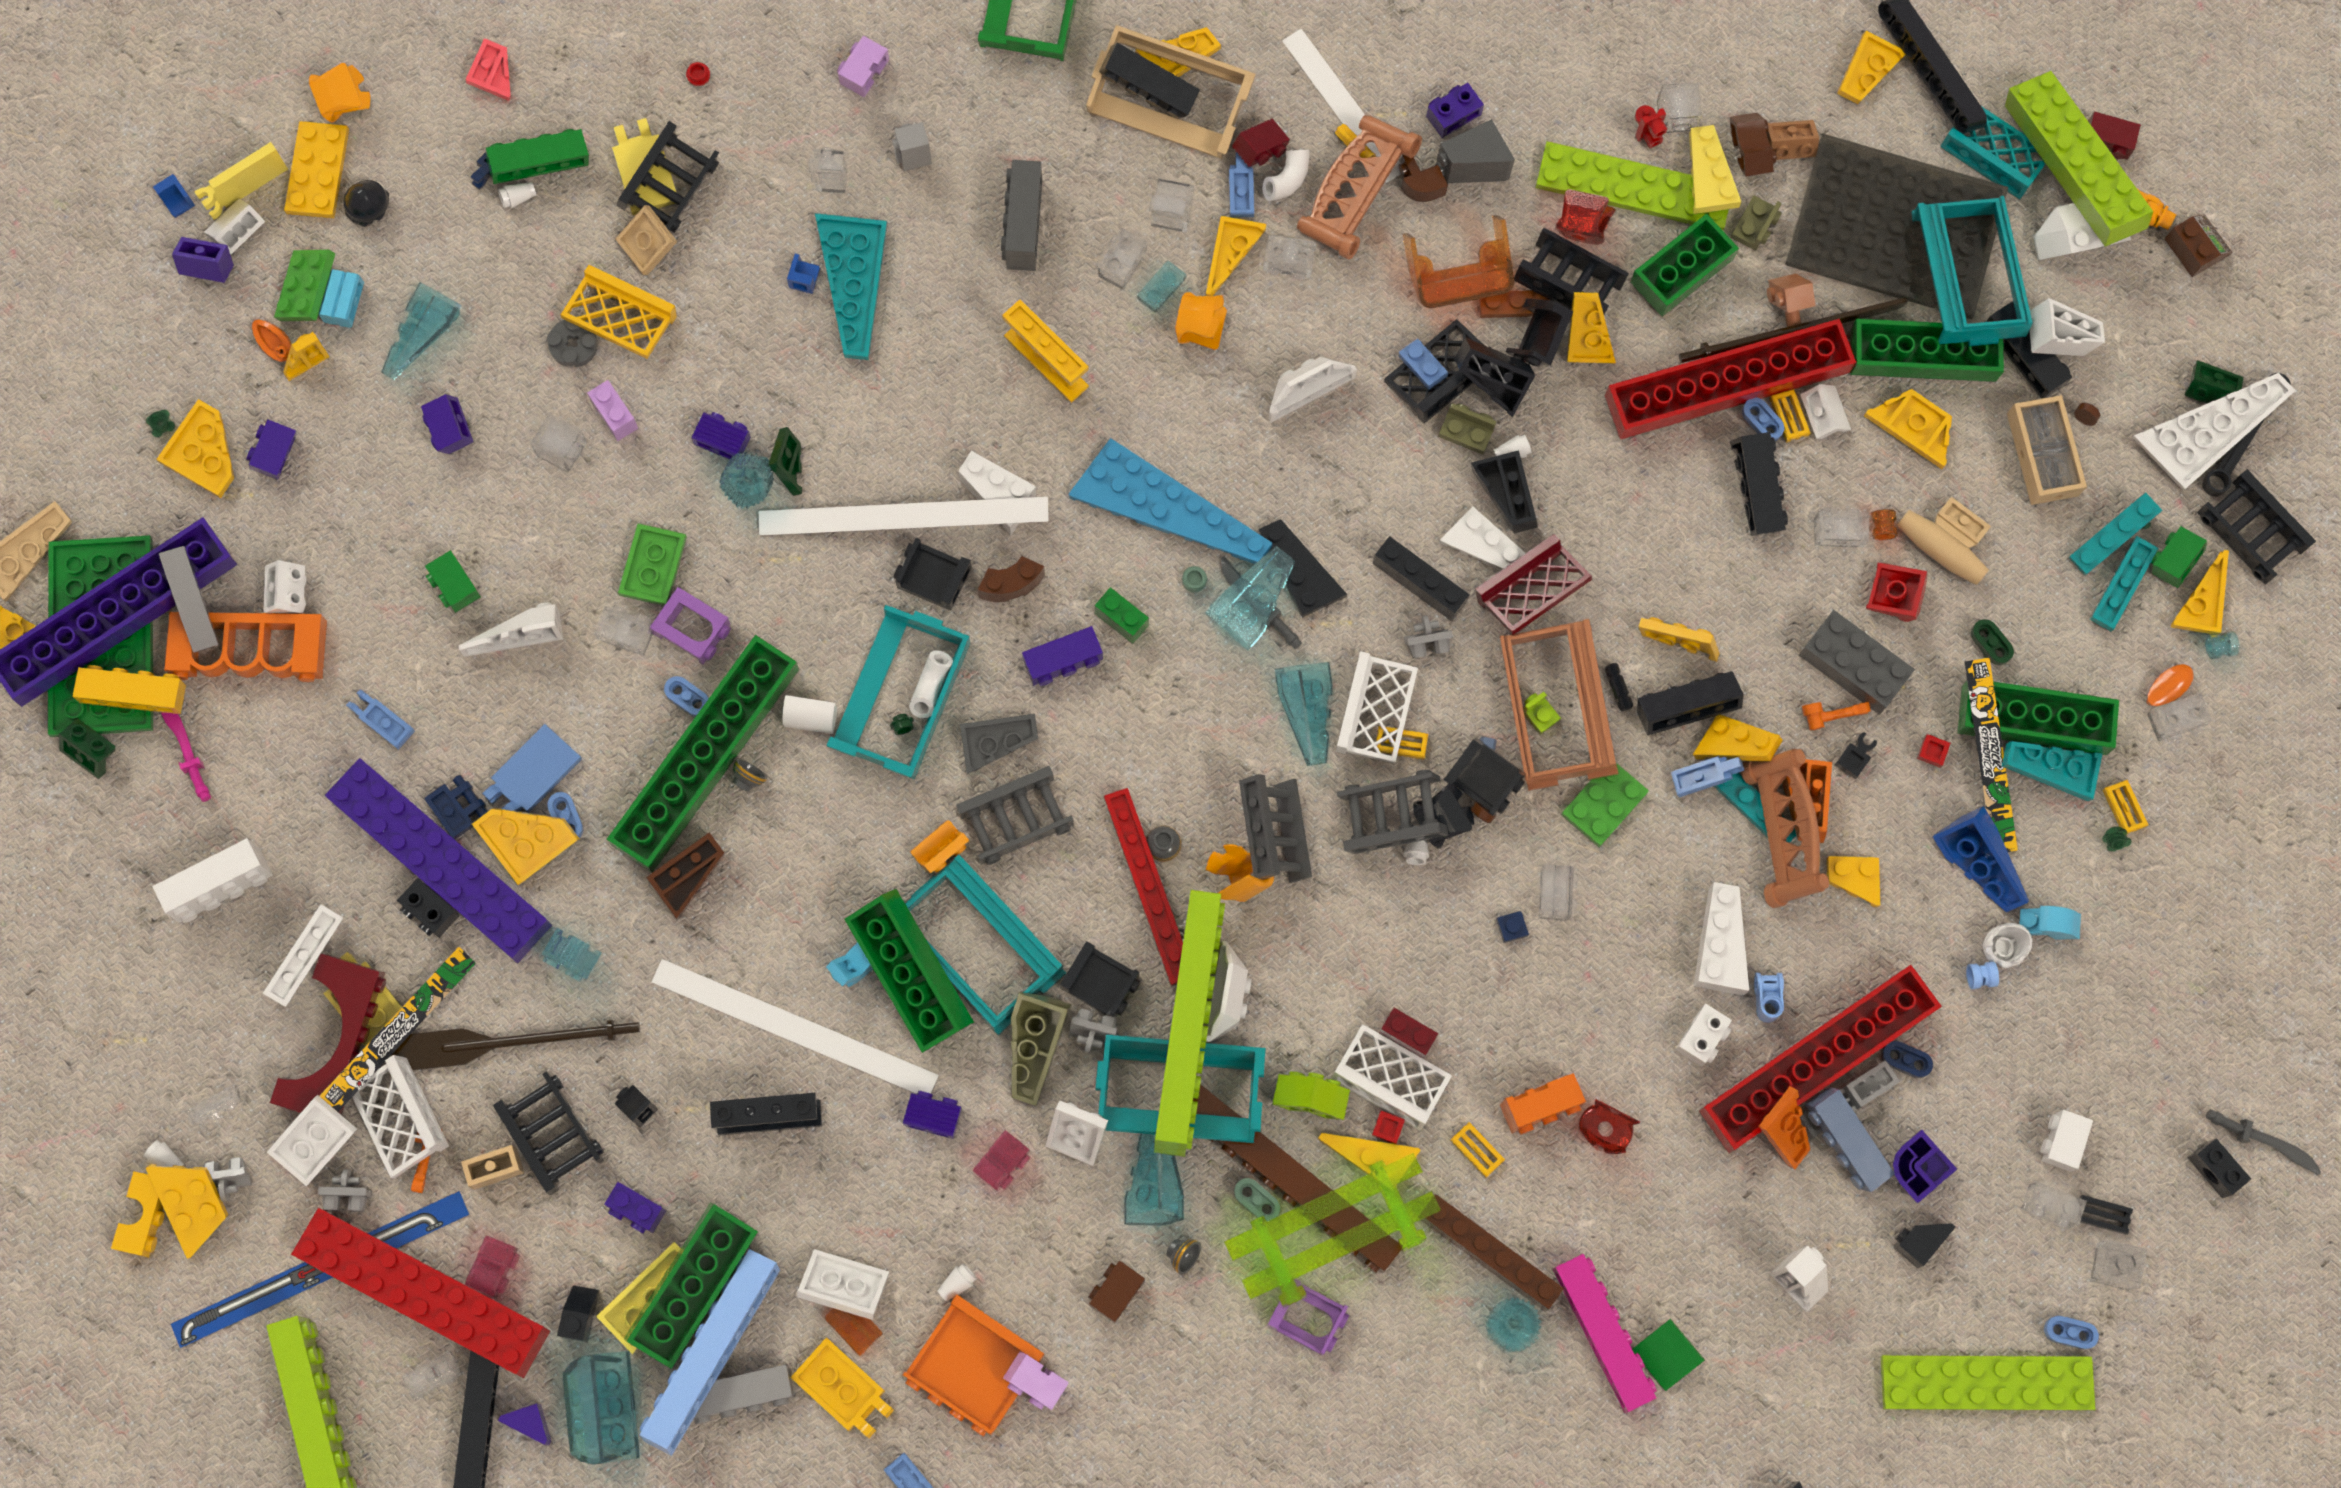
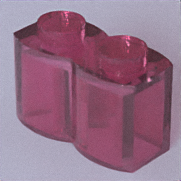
[972,1130,1031,1192]
[465,1235,520,1297]

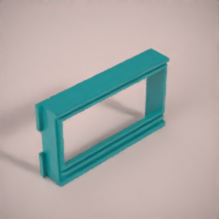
[1911,196,2033,346]
[826,605,971,779]
[905,854,1066,1035]
[1095,1035,1266,1143]

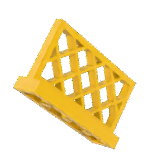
[560,265,677,359]

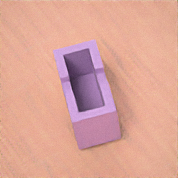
[837,36,889,97]
[587,380,638,441]
[1003,1351,1069,1410]

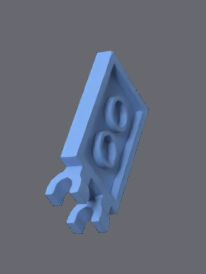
[482,724,582,813]

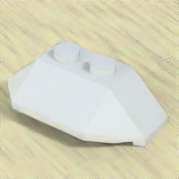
[2033,203,2131,260]
[1268,357,1357,423]
[1206,941,1252,1043]

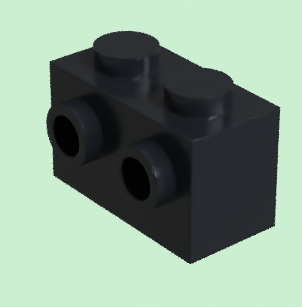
[397,878,460,938]

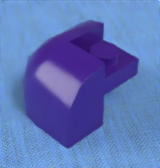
[1893,1129,1957,1204]

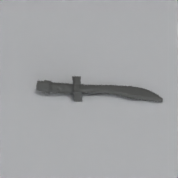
[1221,557,1302,649]
[2206,1109,2321,1175]

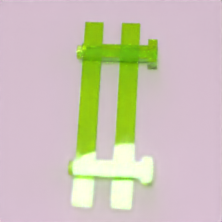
[1224,1153,1441,1308]

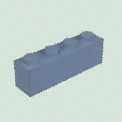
[1805,1087,1894,1192]

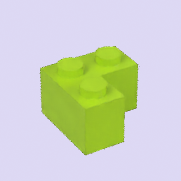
[1272,1071,1350,1120]

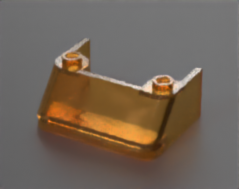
[1403,215,1514,308]

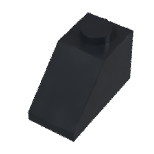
[614,1085,658,1128]
[1893,1223,1956,1268]
[557,1285,600,1343]

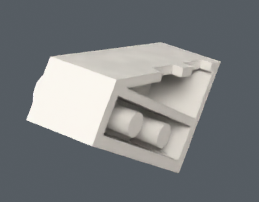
[2030,298,2105,356]
[959,451,1036,536]
[1770,1246,1828,1313]

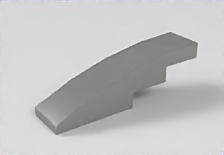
[159,546,219,653]
[1800,1060,1900,1140]

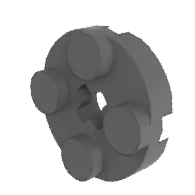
[547,320,598,367]

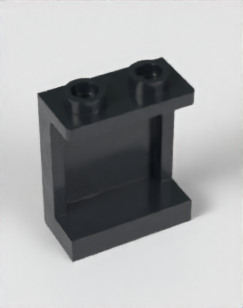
[1505,298,1573,367]
[894,538,972,611]
[1444,738,1525,816]
[1060,941,1141,1017]

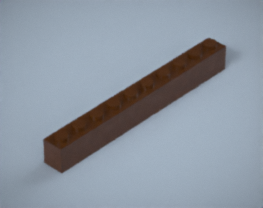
[1193,1084,1403,1274]

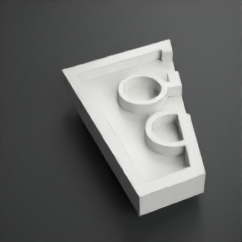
[1439,507,1526,571]

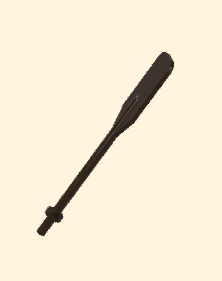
[1679,298,1908,363]
[390,1020,640,1070]

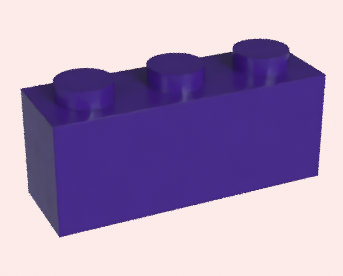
[1022,626,1103,686]

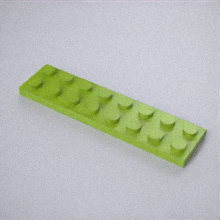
[1535,141,1729,230]
[1880,1355,2095,1411]

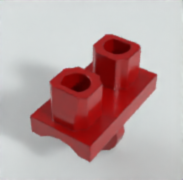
[1635,105,1667,148]

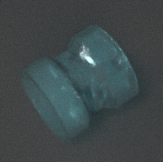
[2205,631,2239,659]

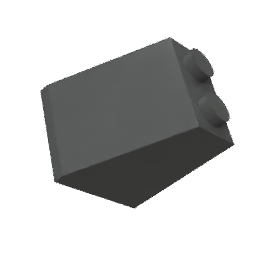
[1435,119,1515,183]

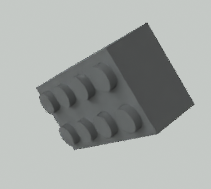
[1001,160,1042,271]
[1799,609,1915,715]

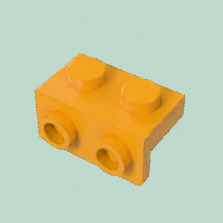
[910,820,969,873]

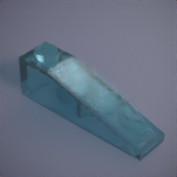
[381,282,462,380]

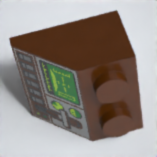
[2165,214,2233,277]

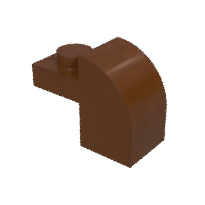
[1398,154,1448,202]

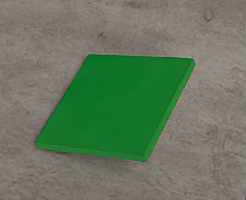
[1632,1318,1705,1391]

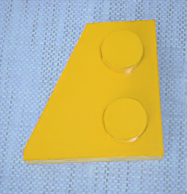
[1826,856,1880,907]

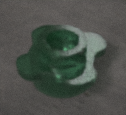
[146,409,175,438]
[2102,827,2132,852]

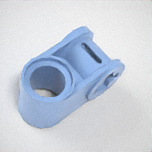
[1754,973,1784,1023]

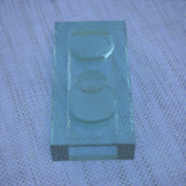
[1137,261,1187,313]

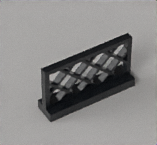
[1384,319,1491,424]

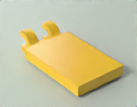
[790,1337,894,1439]

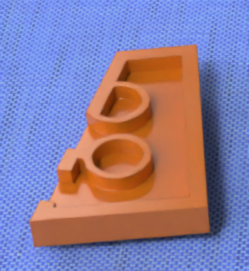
[1759,1086,1810,1170]

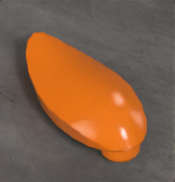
[252,320,292,362]
[2146,664,2194,706]

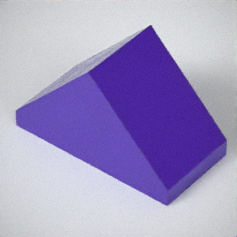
[498,1403,552,1446]

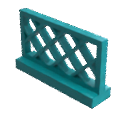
[1940,106,2046,199]

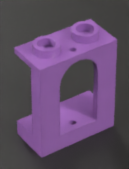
[650,587,731,665]
[1267,1277,1349,1356]

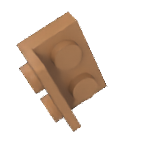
[1767,120,1819,160]

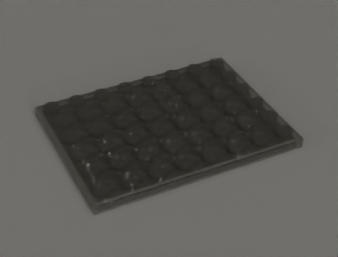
[1785,133,2008,320]

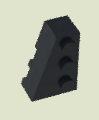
[1471,450,1538,534]

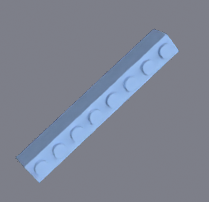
[639,1249,780,1456]

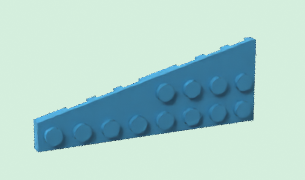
[1068,438,1272,565]

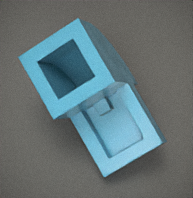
[2019,906,2081,940]
[826,942,873,987]

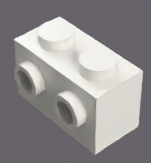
[263,560,306,614]
[1675,1003,1732,1067]
[2041,1109,2093,1172]

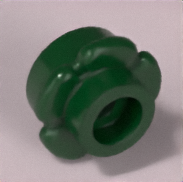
[890,714,914,735]

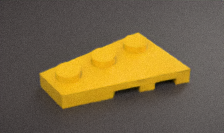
[1567,292,1616,363]

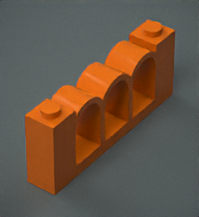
[164,612,327,682]

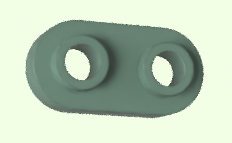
[1234,1178,1280,1223]

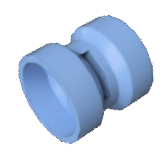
[1966,961,1999,989]

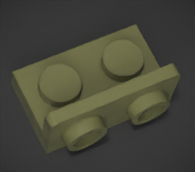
[1730,195,1782,251]
[1438,403,1497,455]

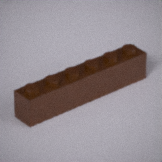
[1418,1194,1564,1312]

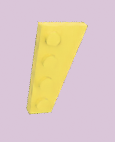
[1689,125,1741,214]
[596,1242,681,1355]

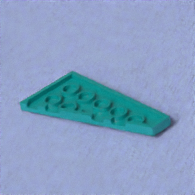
[815,213,888,360]

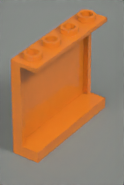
[903,1294,1045,1437]

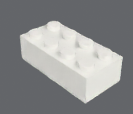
[152,838,273,923]

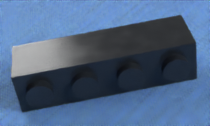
[1099,42,1200,119]
[1986,301,2072,399]
[1372,536,1470,621]
[1637,671,1744,736]

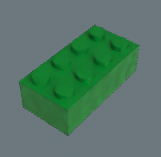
[1630,213,1739,317]

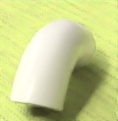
[1262,149,1309,201]
[909,651,953,718]

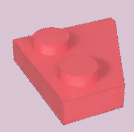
[465,38,511,101]

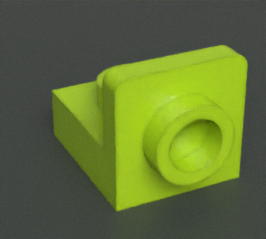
[1523,692,1561,735]

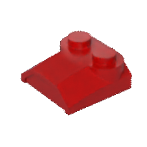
[1866,562,1928,622]

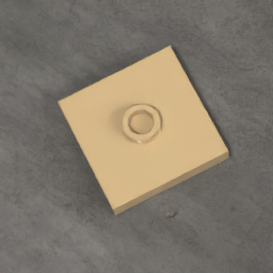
[615,205,678,275]

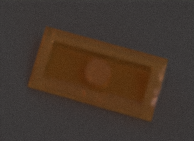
[824,1308,883,1356]

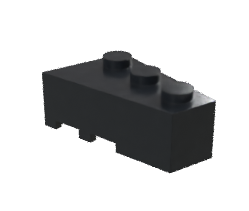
[1454,337,1536,418]

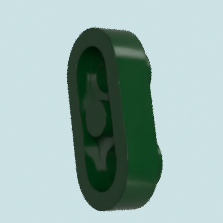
[1971,619,2014,665]

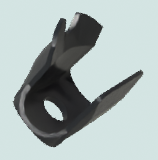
[1413,784,1474,849]

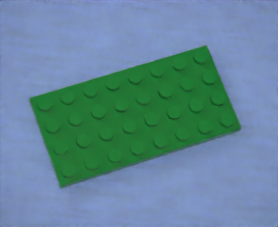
[48,535,153,737]

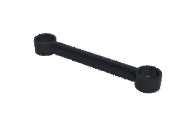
[2202,373,2291,497]

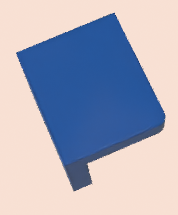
[153,174,195,218]
[787,253,820,294]

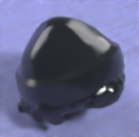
[343,180,389,227]

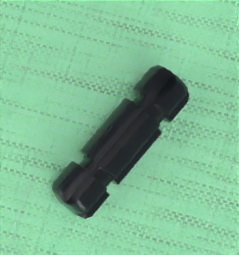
[1605,663,1633,711]

